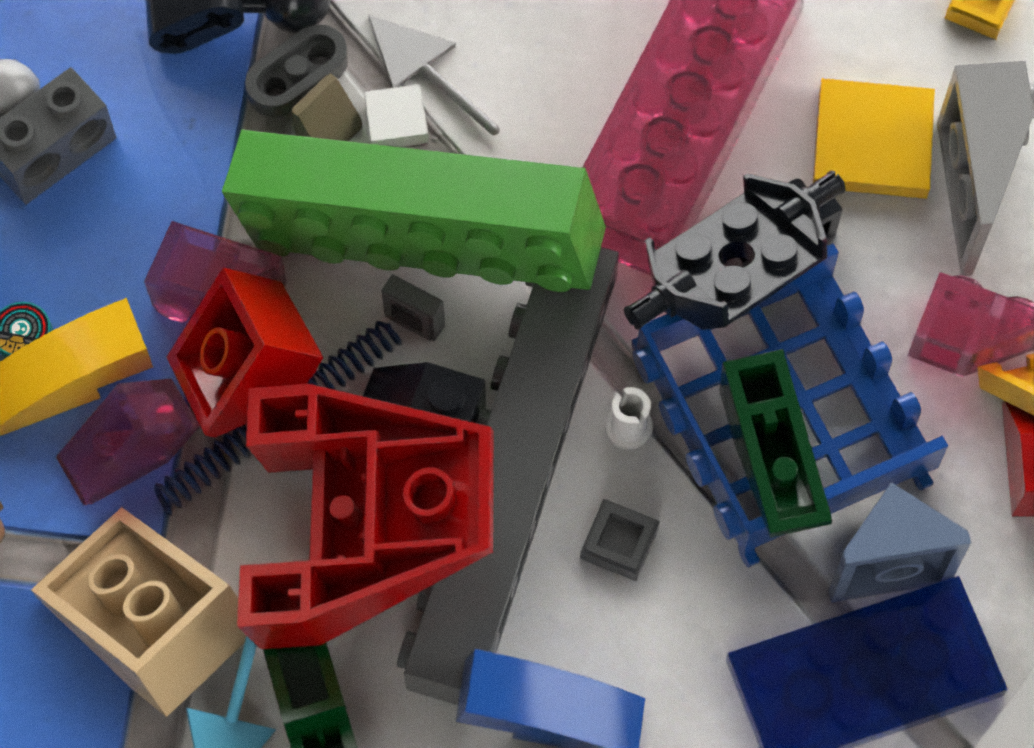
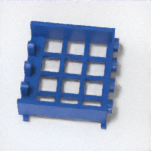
[631,243,948,568]

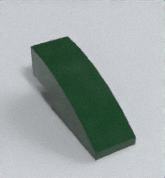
[263,643,358,748]

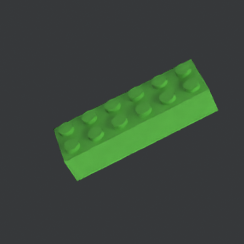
[222,130,606,292]

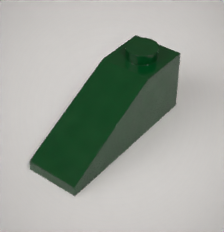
[719,349,832,538]

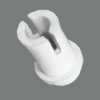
[605,387,653,450]

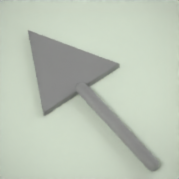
[369,15,500,135]

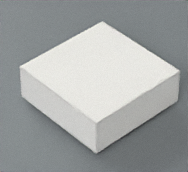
[364,84,429,147]

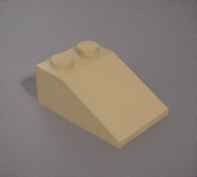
[31,507,246,717]

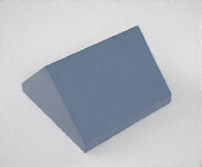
[828,482,971,603]

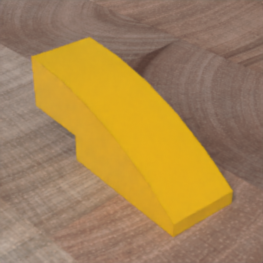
[0,298,153,436]

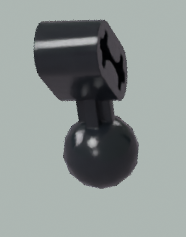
[145,0,331,54]

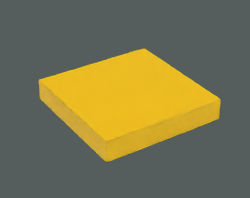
[812,78,935,199]

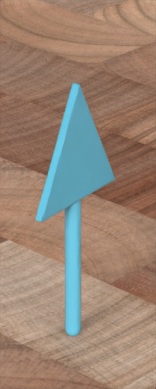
[185,636,276,748]

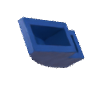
[455,649,645,748]

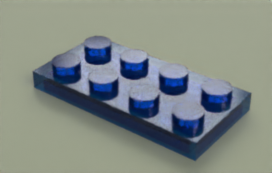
[726,576,1008,748]

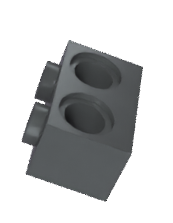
[0,67,117,205]

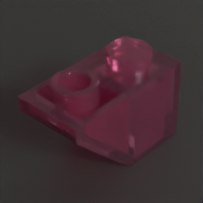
[907,272,1034,377]

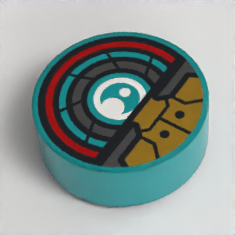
[0,302,53,358]

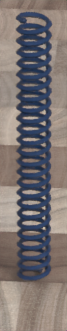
[154,321,402,516]

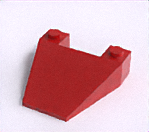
[237,383,494,649]

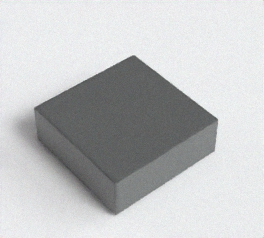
[381,274,445,341]
[580,499,660,581]

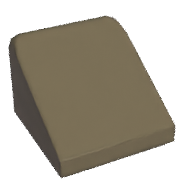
[291,73,363,141]

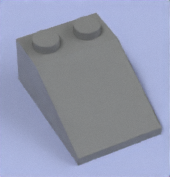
[937,61,1034,276]

